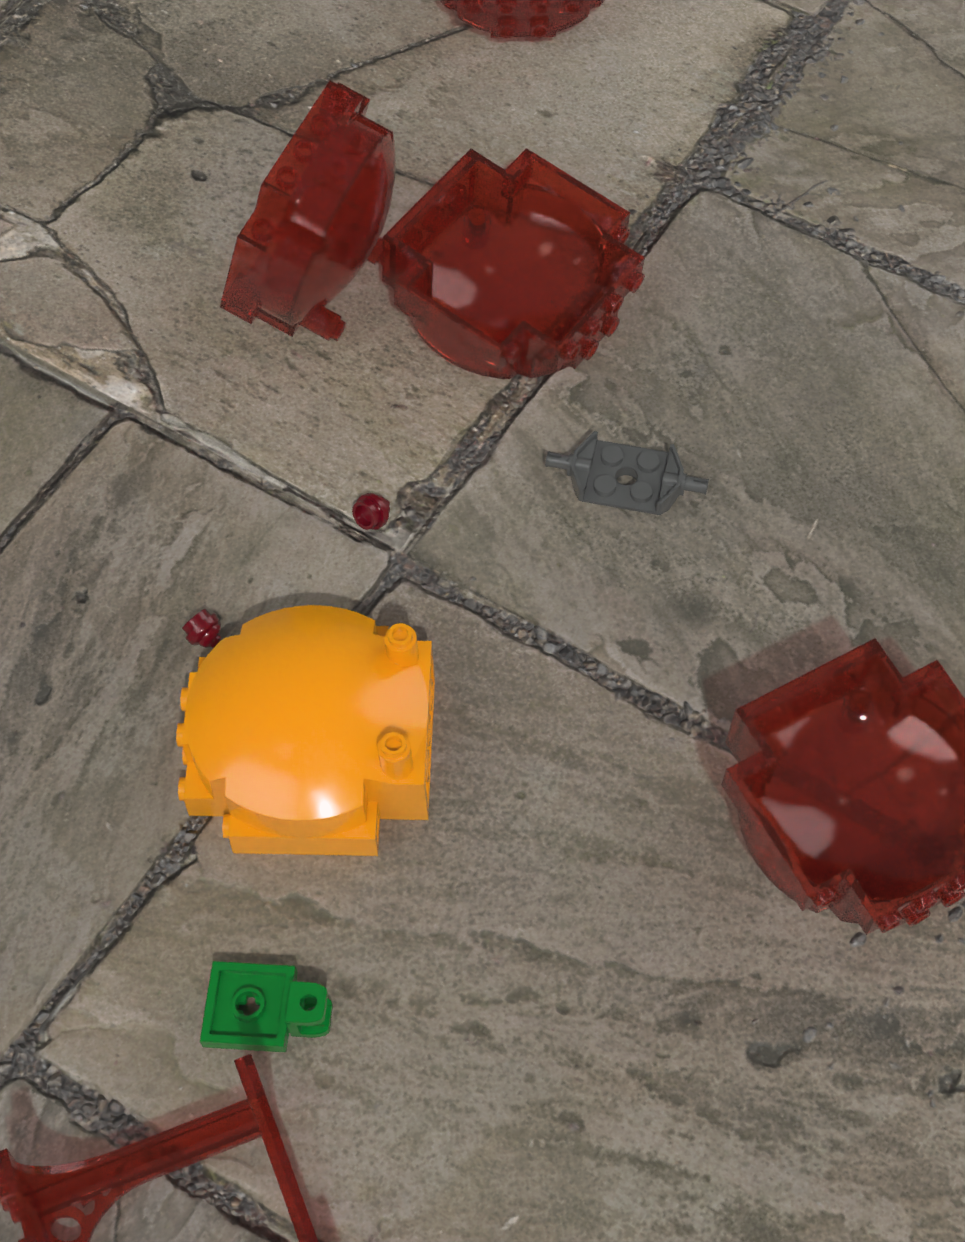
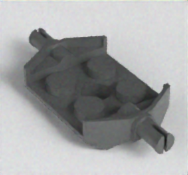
[545,431,709,515]

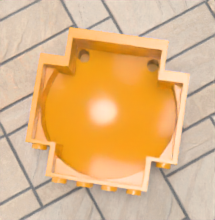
[176,605,435,856]

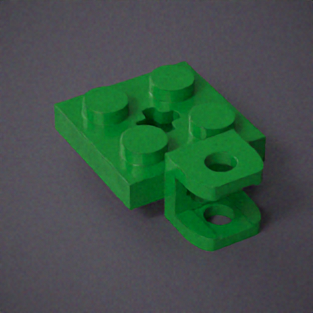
[200,961,333,1052]

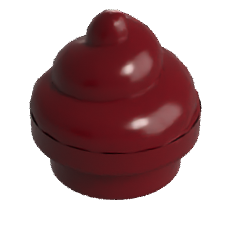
[352,493,390,530]
[182,609,221,648]

